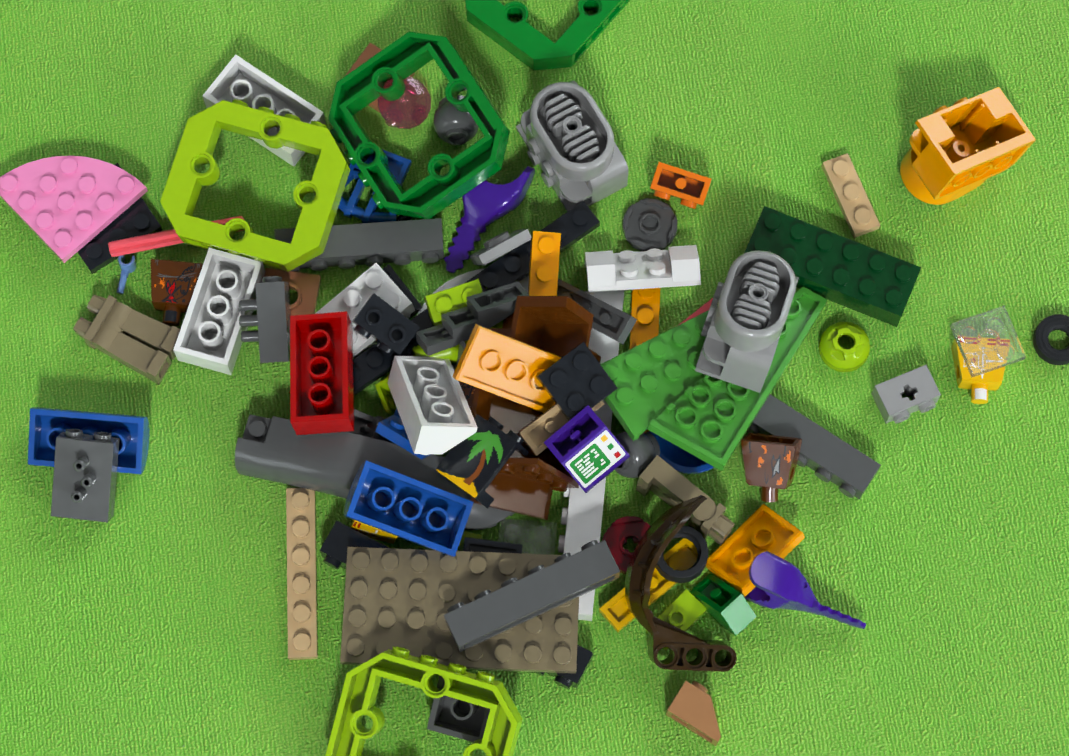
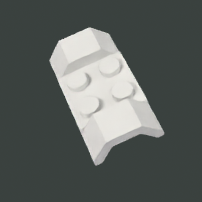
[585,245,701,293]

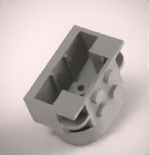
[516,80,629,212]
[695,250,799,393]

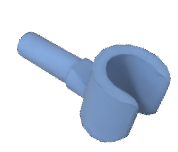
[117,255,136,294]

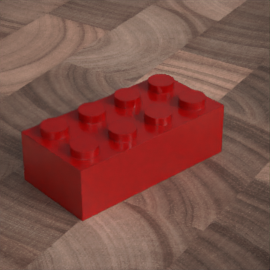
[290,311,354,435]

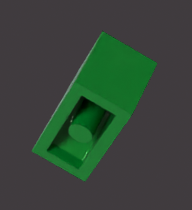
[690,573,757,636]

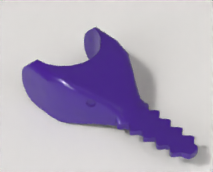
[444,142,535,273]
[744,551,866,629]

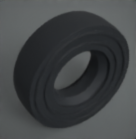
[1033,314,1069,365]

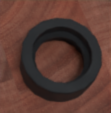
[655,525,709,583]

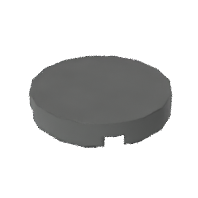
[622,198,678,251]

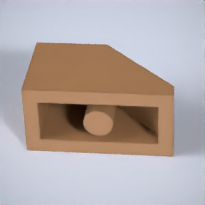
[666,681,721,746]

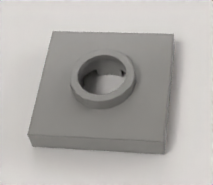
[469,229,532,265]

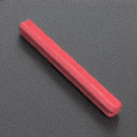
[108,216,244,257]

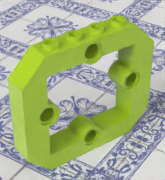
[160,99,350,272]
[325,646,522,756]

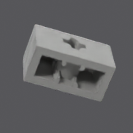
[871,365,941,424]

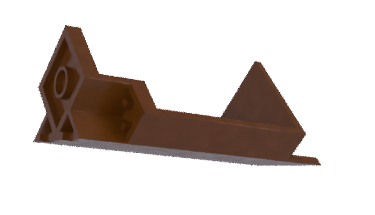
[470,296,601,520]

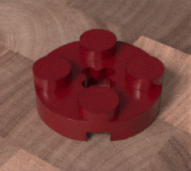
[602,516,650,574]

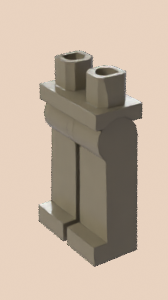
[74,295,180,385]
[636,455,735,545]

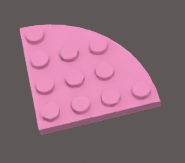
[0,156,148,263]

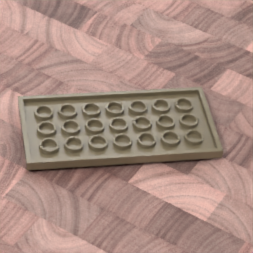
[340,547,579,674]

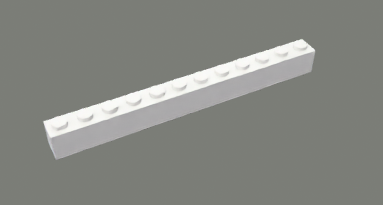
[558,290,624,621]

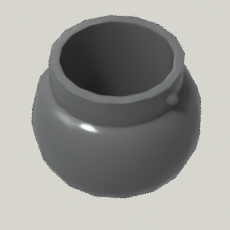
[433,95,479,146]
[615,431,660,478]

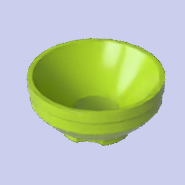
[818,322,870,372]

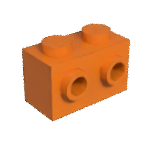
[650,162,712,209]

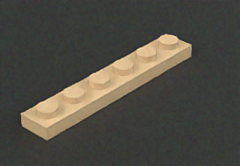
[286,488,318,660]

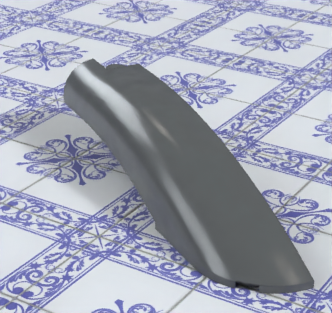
[235,414,514,530]

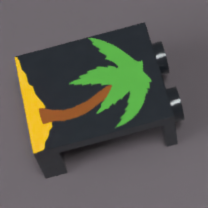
[436,414,529,509]

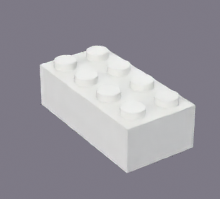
[203,54,326,167]
[173,248,265,375]
[315,263,415,359]

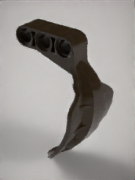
[625,495,737,672]

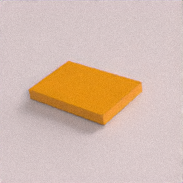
[706,504,805,597]

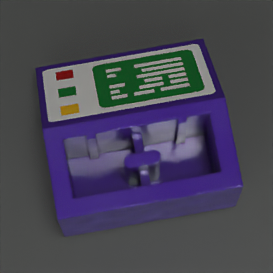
[544,405,630,493]

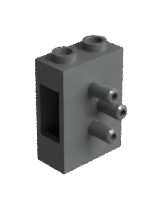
[239,276,291,363]
[51,429,120,523]

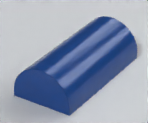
[28,407,149,474]
[344,461,474,557]

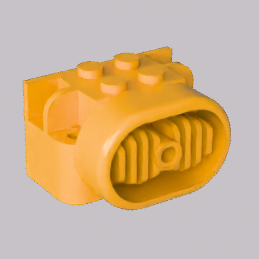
[900,87,1036,205]

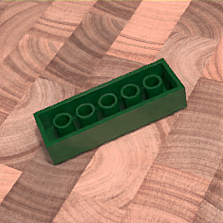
[744,206,921,327]

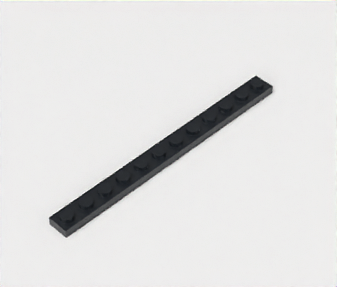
[353,201,600,396]

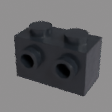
[352,293,420,357]

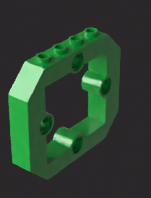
[465,0,630,71]
[328,31,510,219]

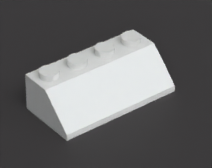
[388,356,478,455]

